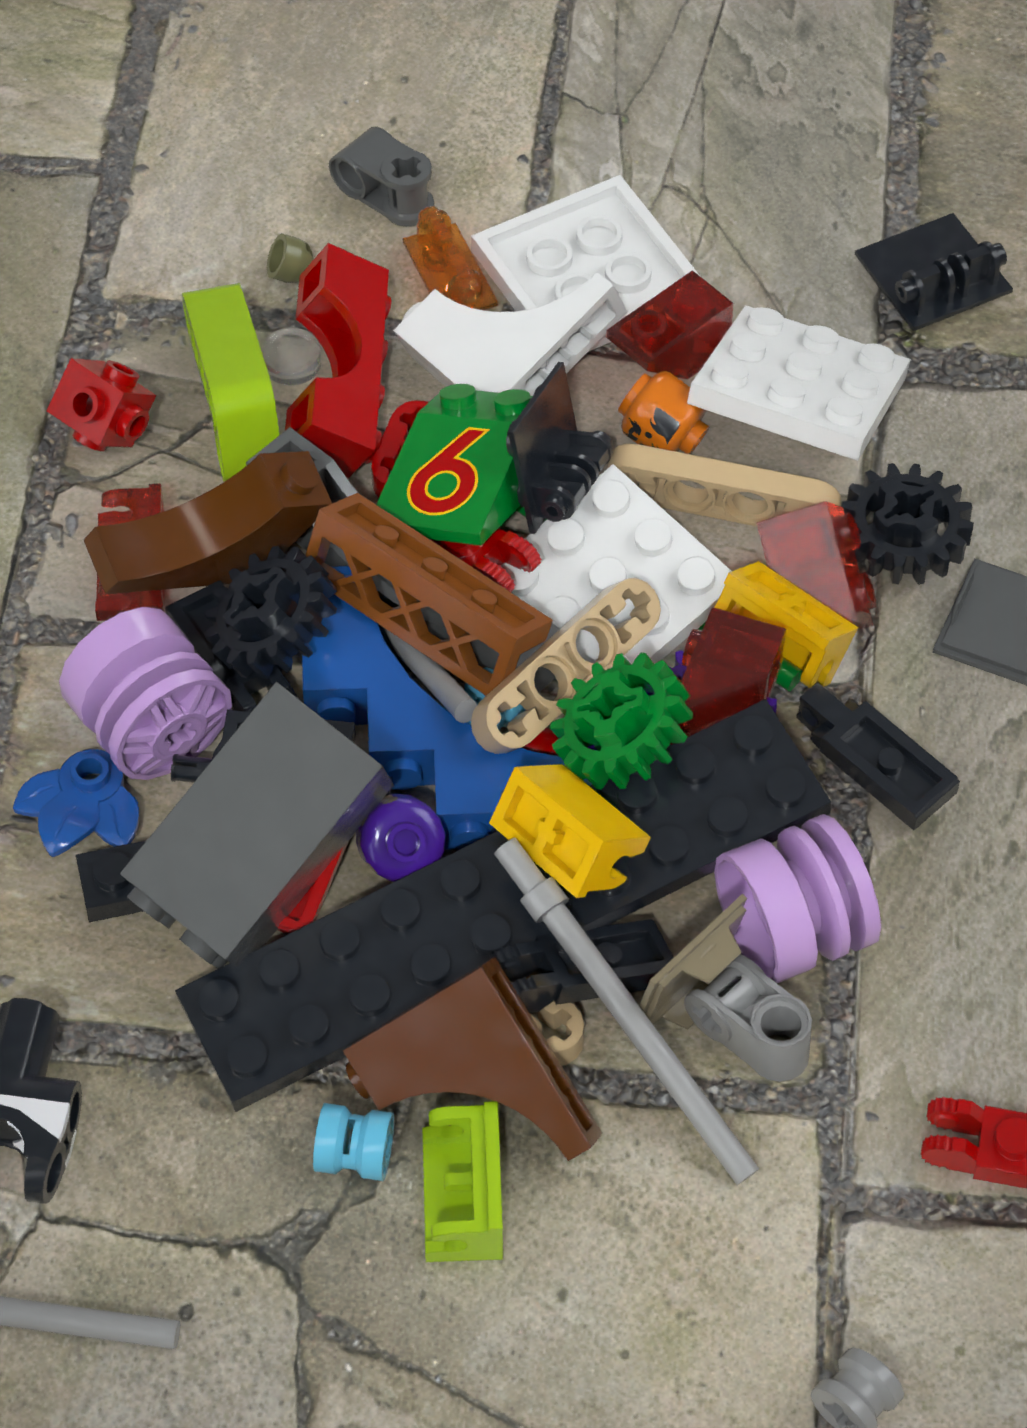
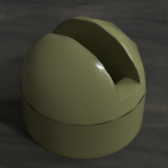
[267,233,314,283]

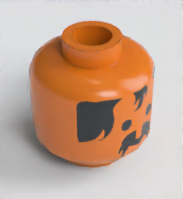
[618,371,710,454]

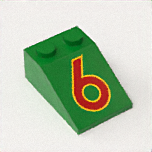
[376,384,533,546]

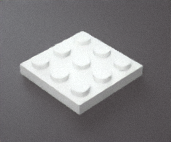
[471,175,708,352]
[687,305,911,461]
[501,464,732,668]

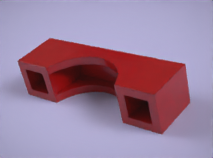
[285,243,392,479]

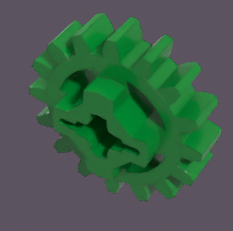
[550,652,693,790]

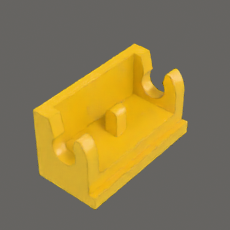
[711,561,858,688]
[489,764,651,898]

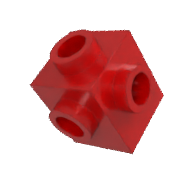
[47,358,157,452]

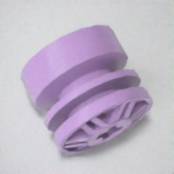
[59,607,232,780]
[714,814,881,983]

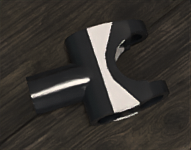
[0,998,82,1204]

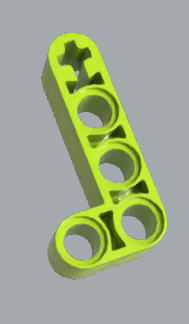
[182,283,280,482]

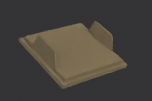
[639,894,747,1030]

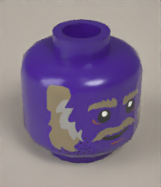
[356,794,445,882]

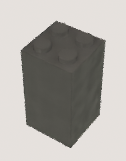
[120,682,394,969]

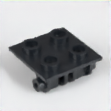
[855,213,1013,331]
[506,362,613,534]

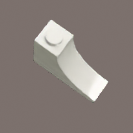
[393,272,627,396]

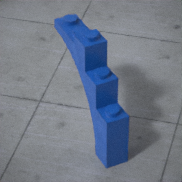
[302,566,592,851]

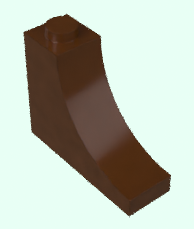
[83,451,332,594]
[343,957,603,1161]

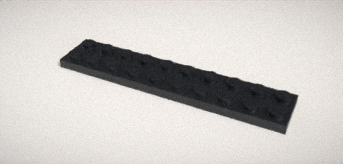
[175,699,831,1112]

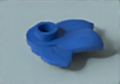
[13,749,140,857]

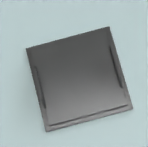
[932,558,1027,686]

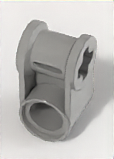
[684,954,812,1082]

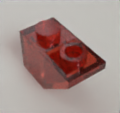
[606,270,733,380]
[756,501,876,629]
[670,607,786,745]

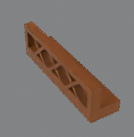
[306,493,553,696]

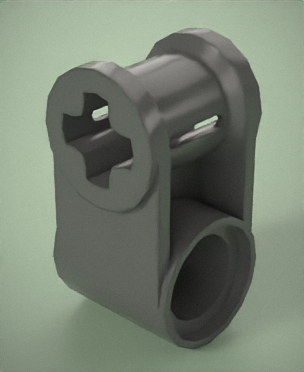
[329,126,434,227]

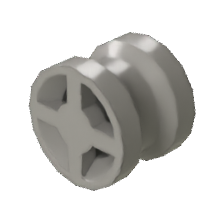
[811,1347,904,1428]

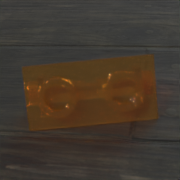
[402,206,498,310]

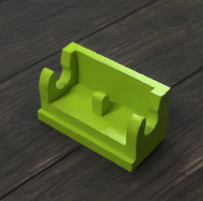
[422,1101,503,1262]

